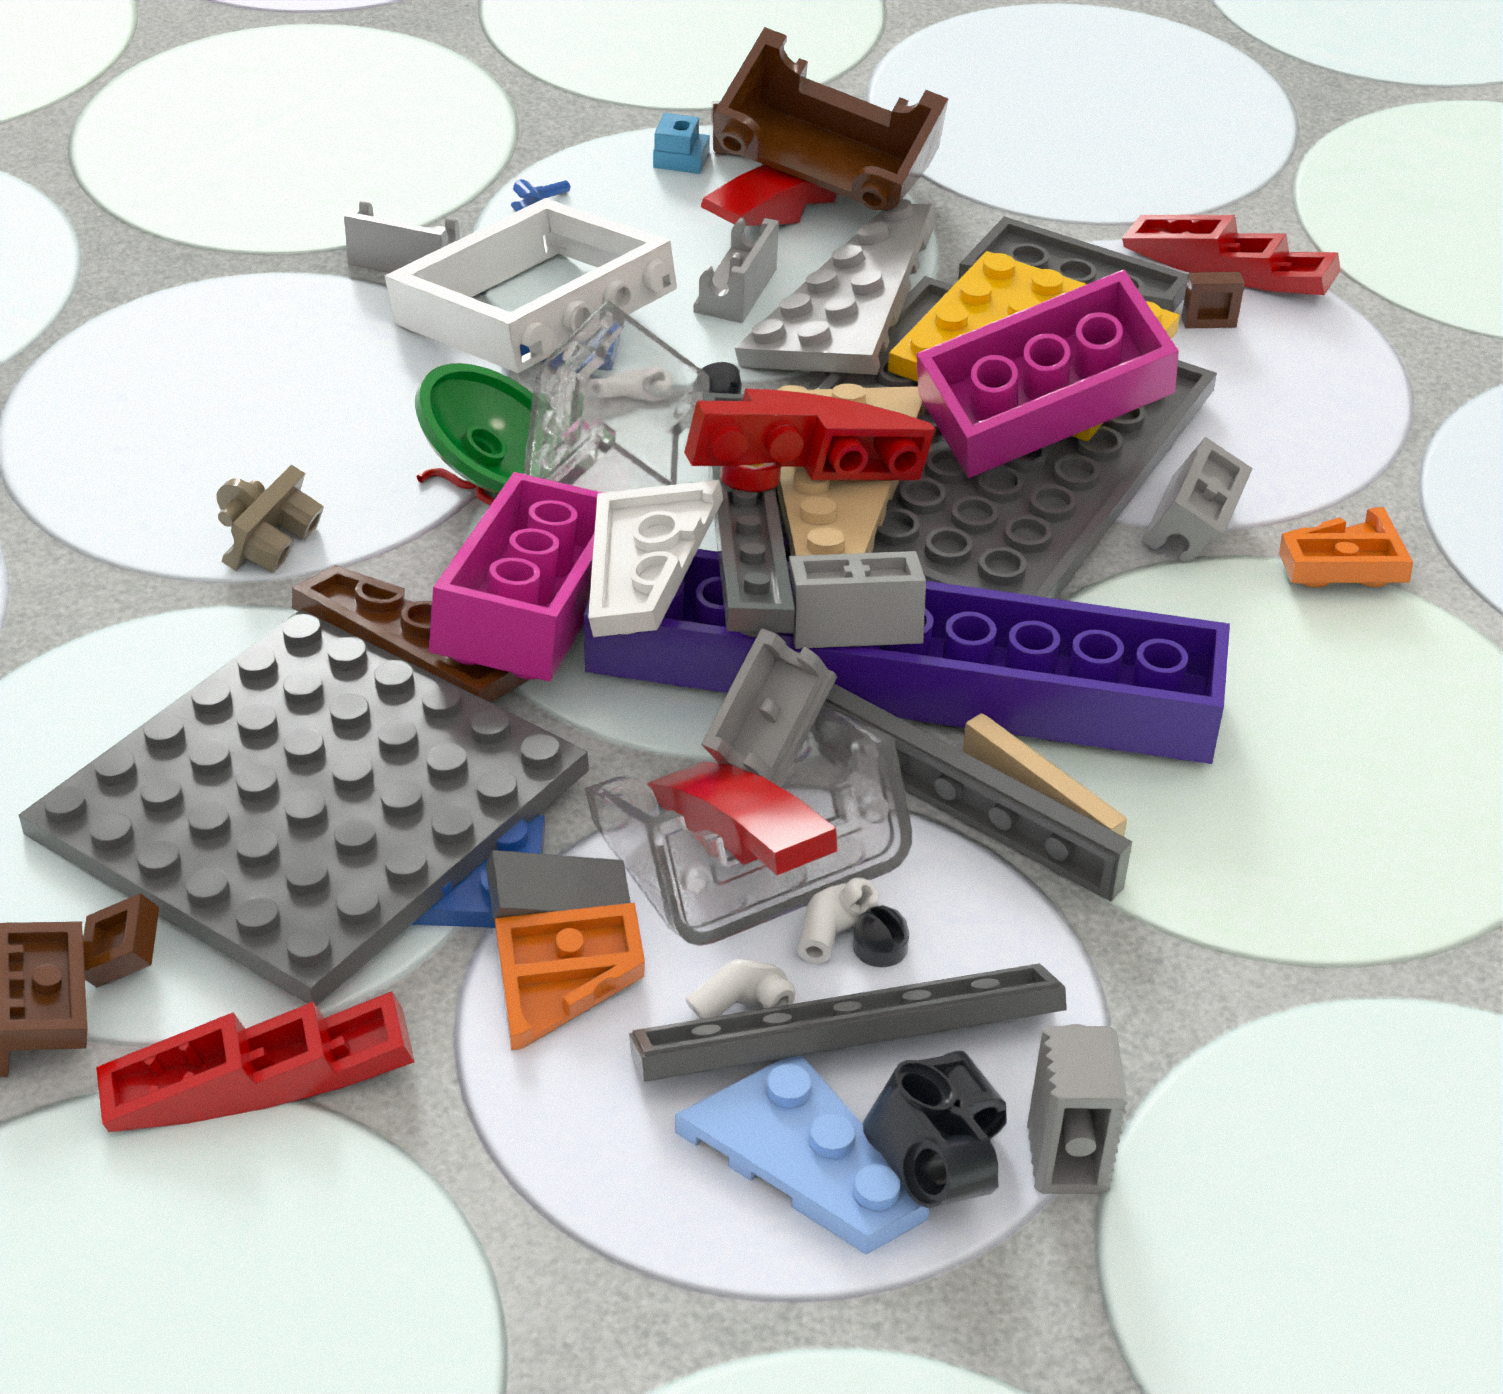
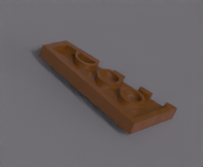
[292,565,530,703]

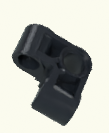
[862,1051,1007,1208]

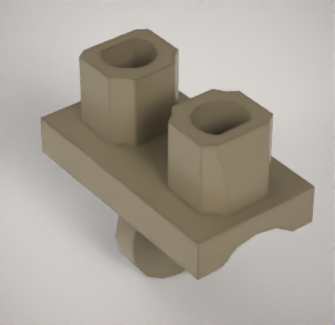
[216,464,324,573]

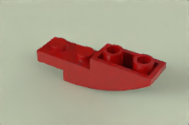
[684,388,936,480]

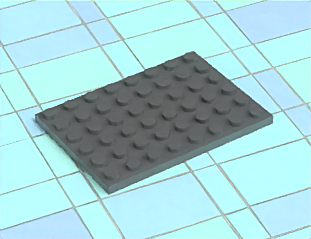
[775,276,1217,599]

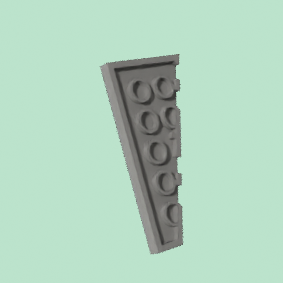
[734,199,936,375]

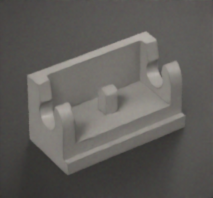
[344,200,460,273]
[693,218,779,323]
[1142,437,1253,562]
[789,551,926,649]
[701,628,837,787]

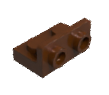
[0,921,88,1077]

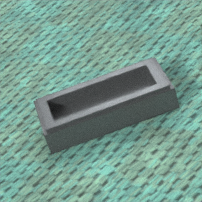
[486,850,631,922]

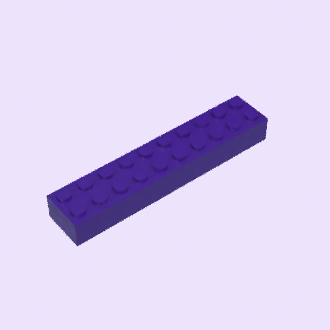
[584,549,1230,764]

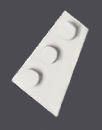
[588,480,723,637]

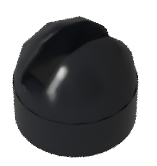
[696,362,742,400]
[853,905,909,967]

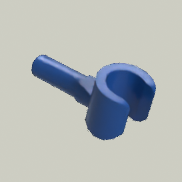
[511,179,571,212]

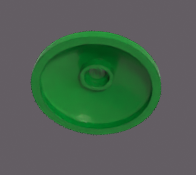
[415,363,574,494]

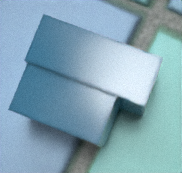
[653,112,710,174]

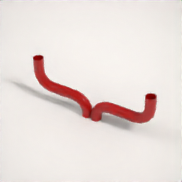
[416,467,494,506]

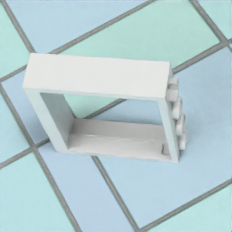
[385,198,677,373]

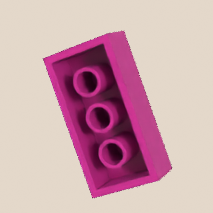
[916,269,1179,478]
[429,472,602,682]

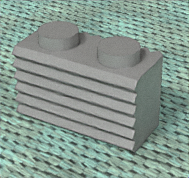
[1027,1024,1128,1194]

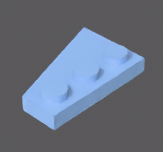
[675,1055,929,1255]

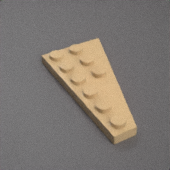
[776,384,926,556]

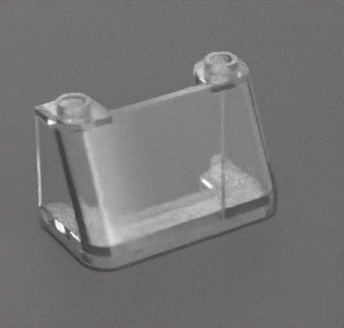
[523,300,710,493]
[585,706,912,946]

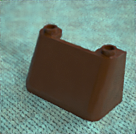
[713,27,949,210]

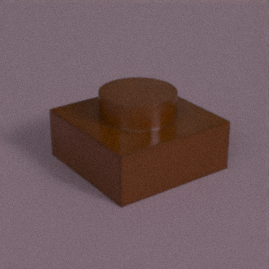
[1181,272,1245,329]
[83,893,159,988]

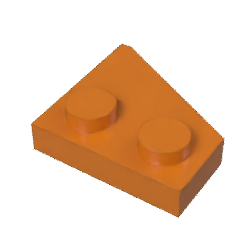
[1279,507,1413,587]
[495,902,645,1050]

